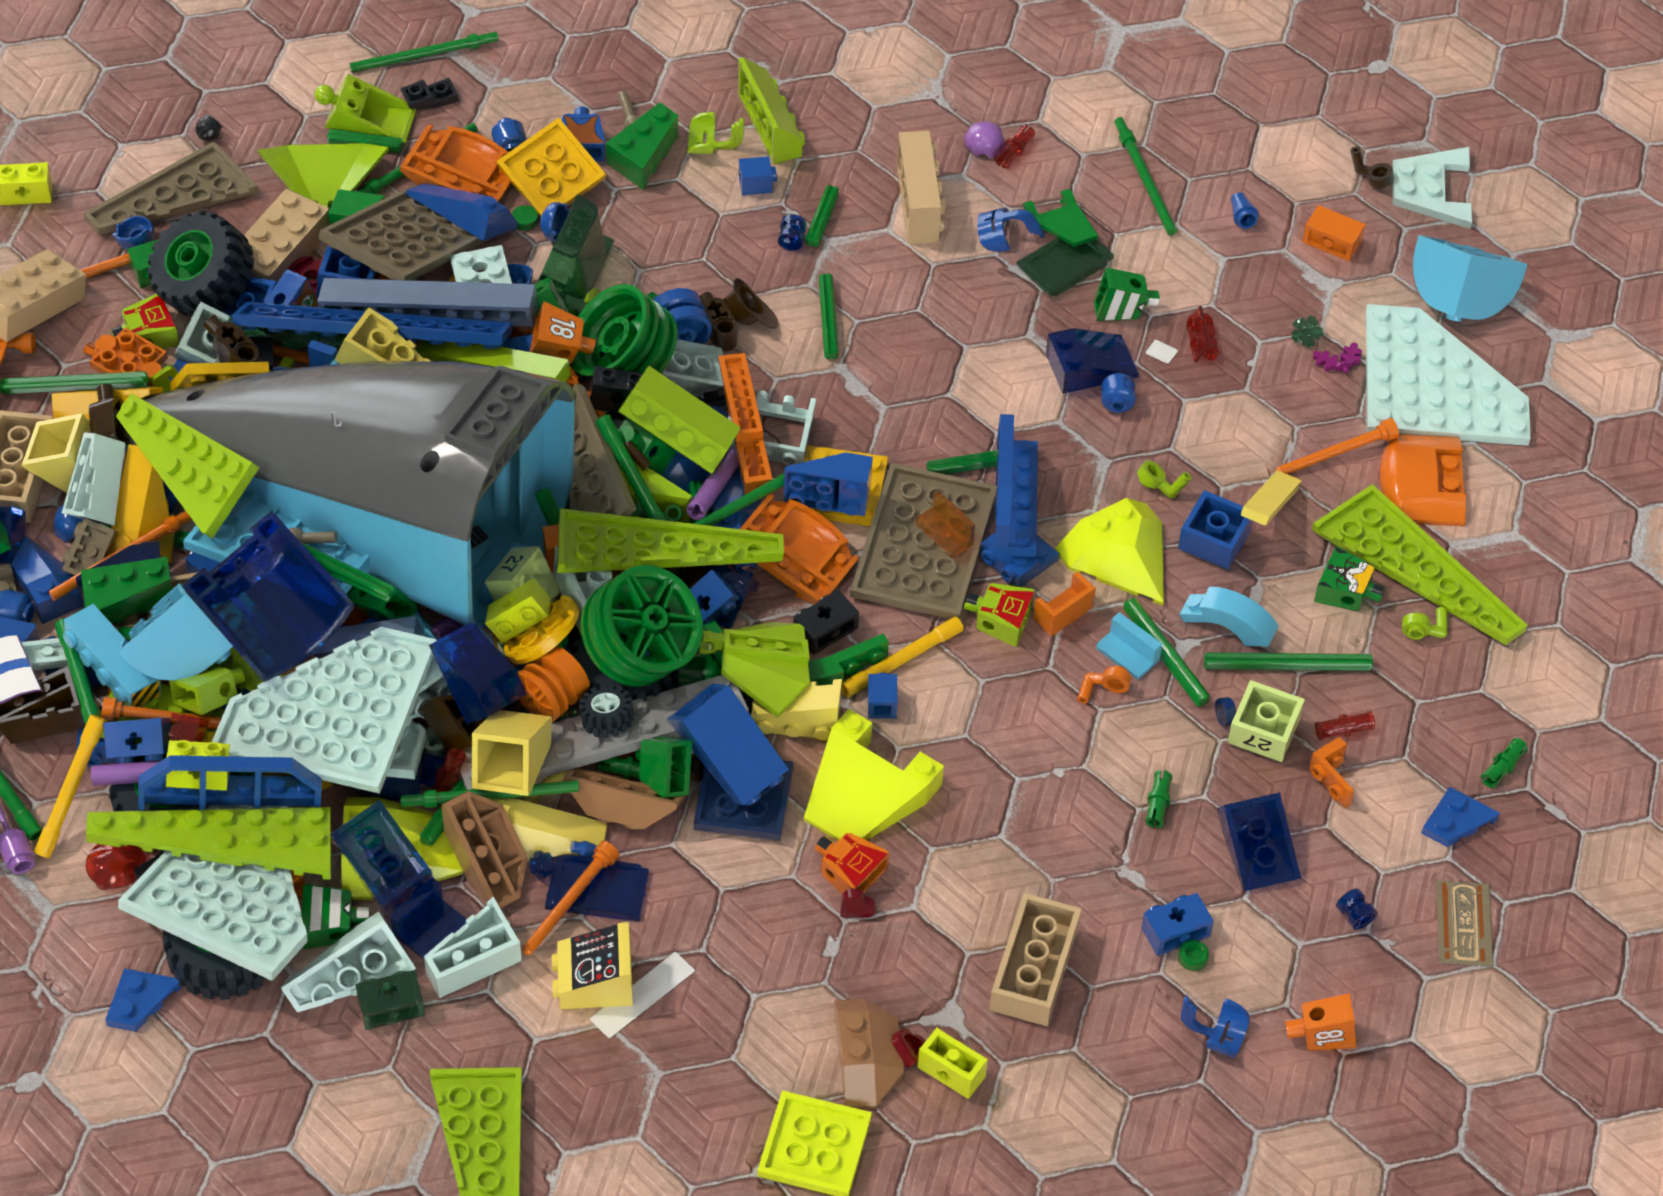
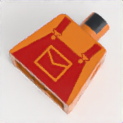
[815,833,889,894]

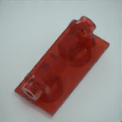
[1186,305,1219,363]

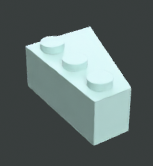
[62,432,125,526]
[424,897,522,998]

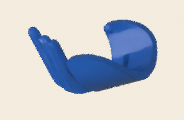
[977,207,1045,252]
[1181,996,1250,1058]

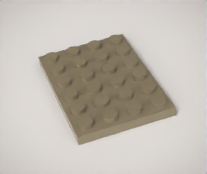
[318,184,497,281]
[850,463,997,619]

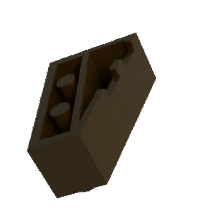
[0,666,85,744]
[419,682,524,757]

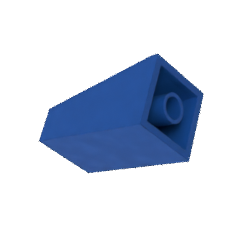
[667,683,789,806]

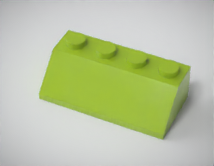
[738,57,805,164]
[618,366,741,474]

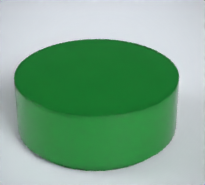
[512,205,538,231]
[1178,940,1209,971]

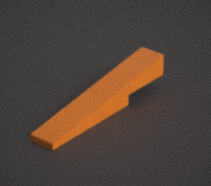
[718,353,773,494]

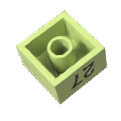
[485,546,561,603]
[1228,680,1305,762]

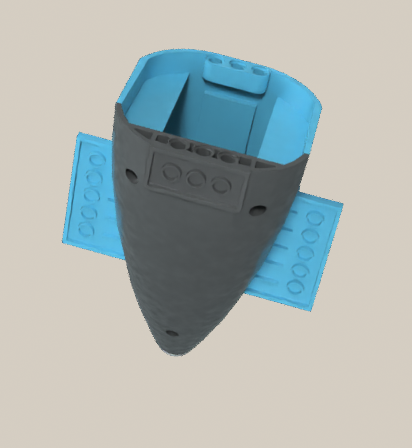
[125,359,575,628]

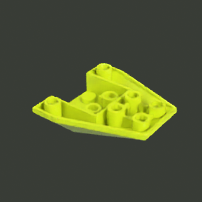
[341,797,463,900]

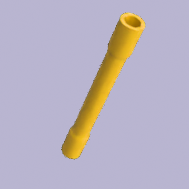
[841,616,964,698]
[34,714,107,858]

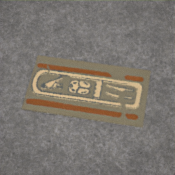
[1436,880,1493,967]

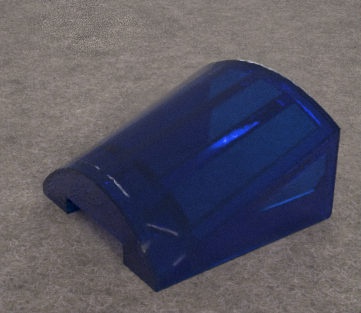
[181,510,355,682]

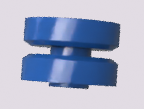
[653,288,712,344]

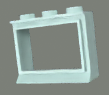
[728,390,816,466]

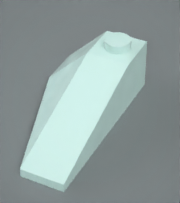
[280,912,416,1012]

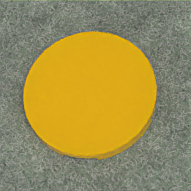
[504,595,580,664]

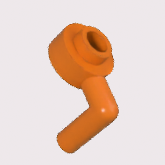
[1077,666,1132,704]

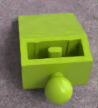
[314,74,416,146]
[618,460,692,524]

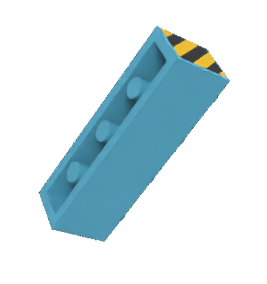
[63,604,161,707]

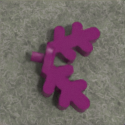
[1313,342,1362,374]

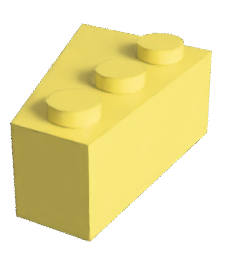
[751,679,842,740]

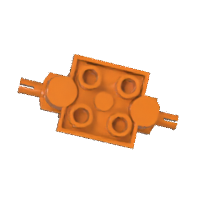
[83,327,171,389]

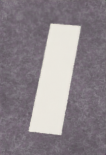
[590,952,695,1039]

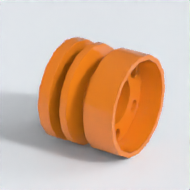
[512,646,590,723]

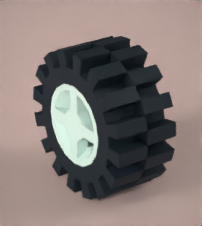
[579,685,634,738]

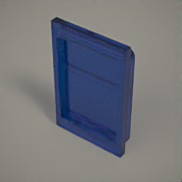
[545,855,649,922]

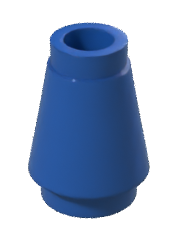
[1231,192,1259,229]

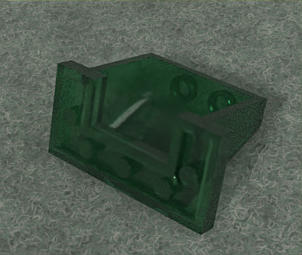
[537,194,614,317]

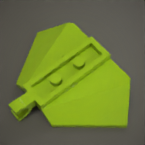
[258,143,389,208]
[699,622,810,718]

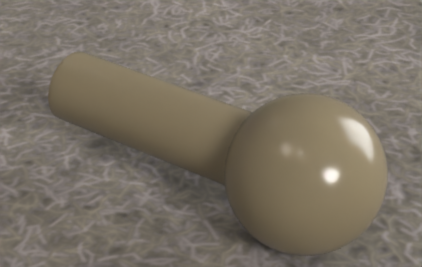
[617,91,639,129]
[284,527,338,544]

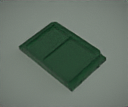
[1016,237,1114,297]

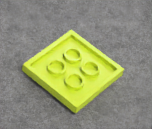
[757,1090,872,1196]

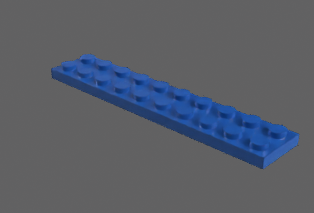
[232,302,513,349]

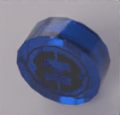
[1215,697,1236,726]

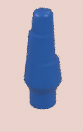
[570,841,597,857]

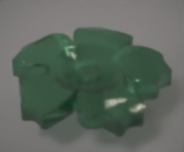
[1292,315,1324,348]

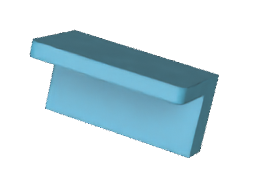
[1096,612,1163,679]

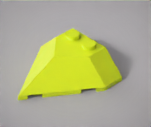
[1055,498,1164,606]

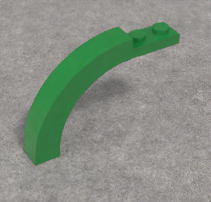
[704,620,889,686]

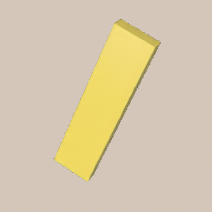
[1241,470,1302,526]

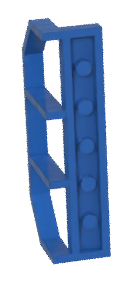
[994,414,1038,557]
[138,755,322,811]

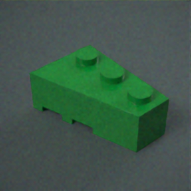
[606,102,678,190]
[81,557,173,625]

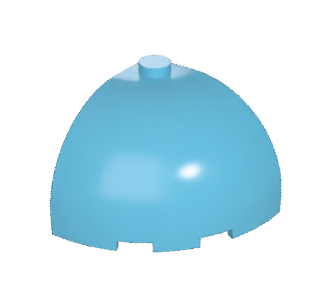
[1413,235,1528,322]
[118,583,233,680]

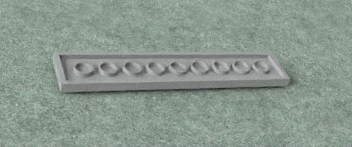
[454,675,749,790]

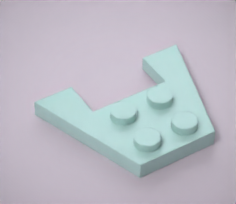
[1392,147,1472,229]

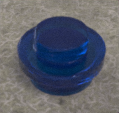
[529,850,554,880]

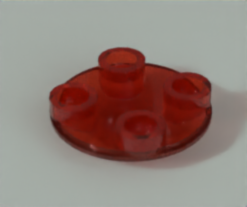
[85,844,146,890]

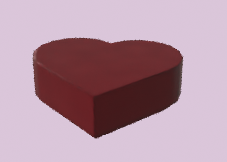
[840,888,876,918]
[892,1028,926,1068]

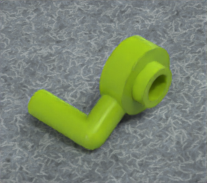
[1137,460,1192,499]
[1402,607,1447,640]

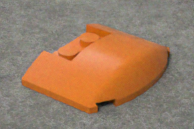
[400,125,511,203]
[1380,434,1466,526]
[740,494,858,604]

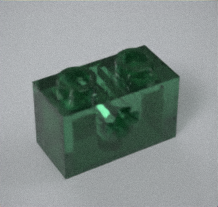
[355,970,425,1030]

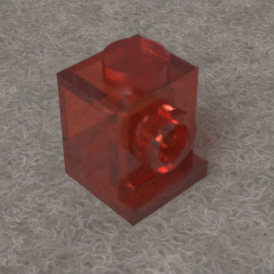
[168,713,209,742]

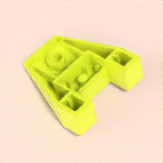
[804,709,944,841]

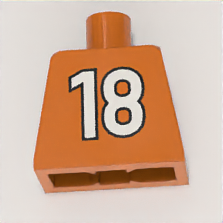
[530,302,596,364]
[1285,993,1356,1051]

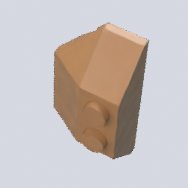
[563,767,684,830]
[442,791,528,909]
[834,998,904,1110]

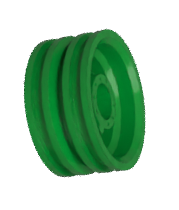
[570,284,678,381]
[581,565,703,687]

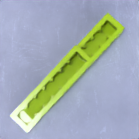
[416,340,571,382]

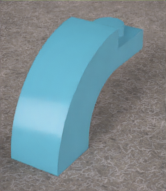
[1179,586,1279,647]

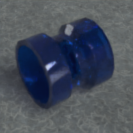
[778,214,806,251]
[1336,888,1378,930]

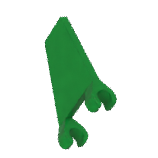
[1023,189,1098,247]

